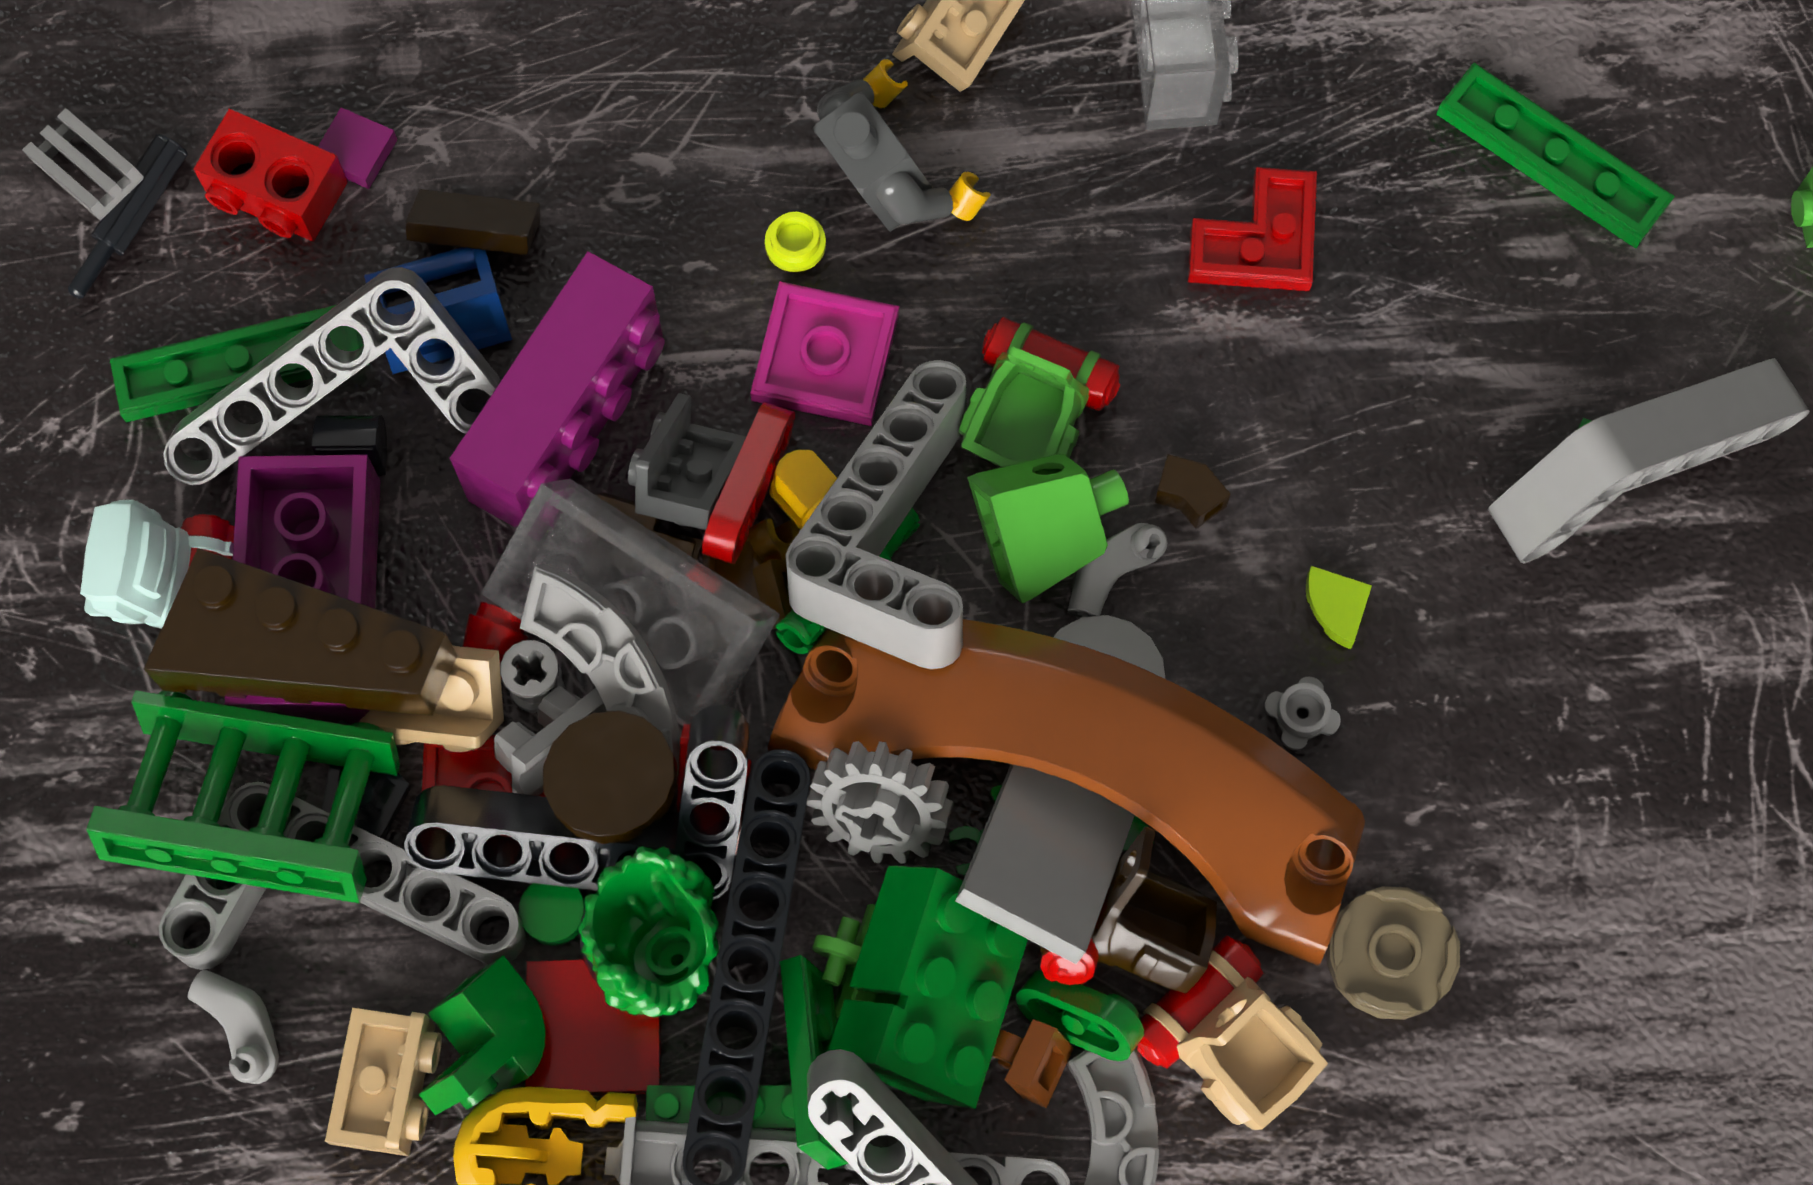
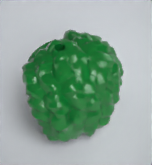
[577,846,719,1018]

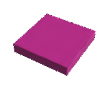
[750,281,899,426]

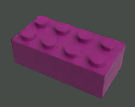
[450,251,665,537]
[224,455,380,723]

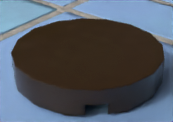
[543,710,678,844]

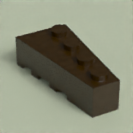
[144,548,457,716]

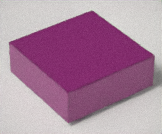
[318,107,398,189]

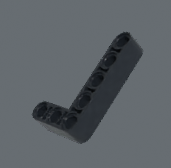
[404,705,750,900]

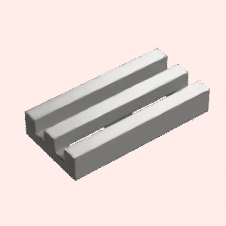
[22,108,144,221]

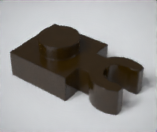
[749,518,799,629]

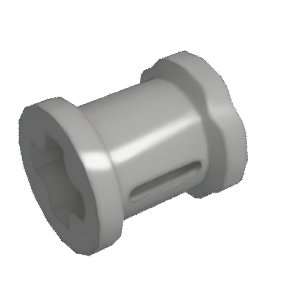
[500,640,565,713]

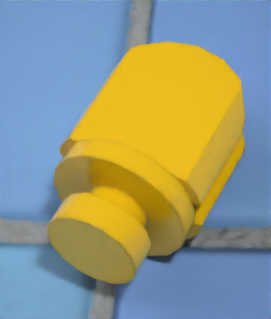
[769,450,837,530]

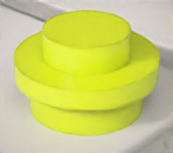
[765,212,826,272]

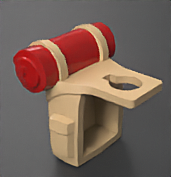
[1137,935,1328,1130]

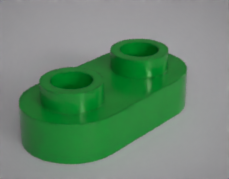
[1016,970,1144,1061]

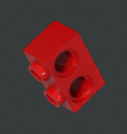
[193,109,348,242]

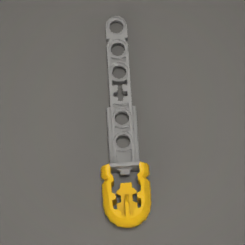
[453,1087,1070,1185]

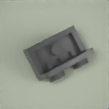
[628,393,746,530]

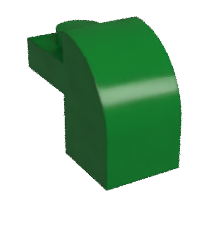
[418,955,546,1115]

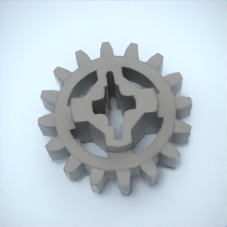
[807,741,953,864]

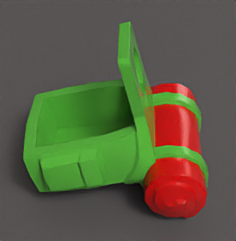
[958,317,1120,468]

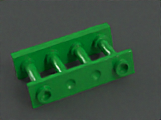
[86,690,400,904]

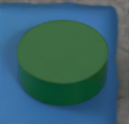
[519,883,585,946]

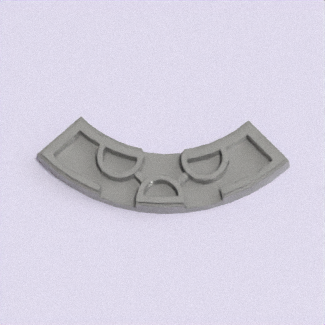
[520,564,680,812]
[1067,1048,1159,1185]

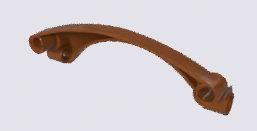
[768,619,1365,966]

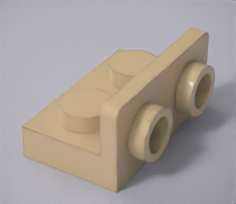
[892,0,1025,92]
[359,646,504,752]

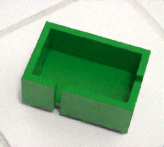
[828,866,1028,1109]

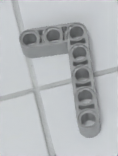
[163,267,501,485]
[1488,358,1810,564]
[786,360,966,669]
[159,782,527,970]

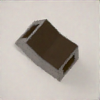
[1155,454,1231,529]

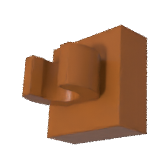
[992,1019,1074,1108]

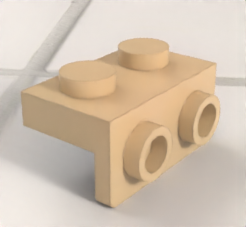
[325,1008,442,1156]

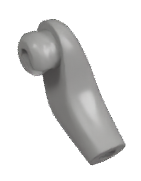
[1068,523,1168,618]
[188,970,279,1084]

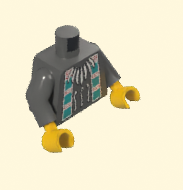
[812,59,991,232]

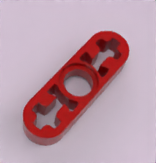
[702,402,795,564]

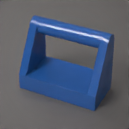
[364,247,512,374]

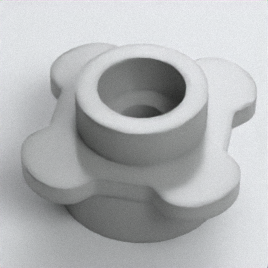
[1264,677,1341,750]

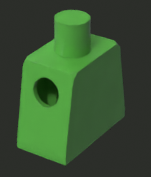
[967,454,1129,603]

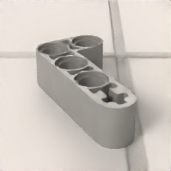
[807,1049,978,1185]

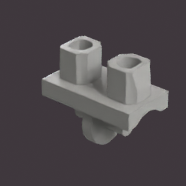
[494,686,606,796]

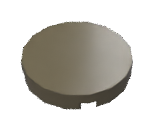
[1327,886,1460,1020]

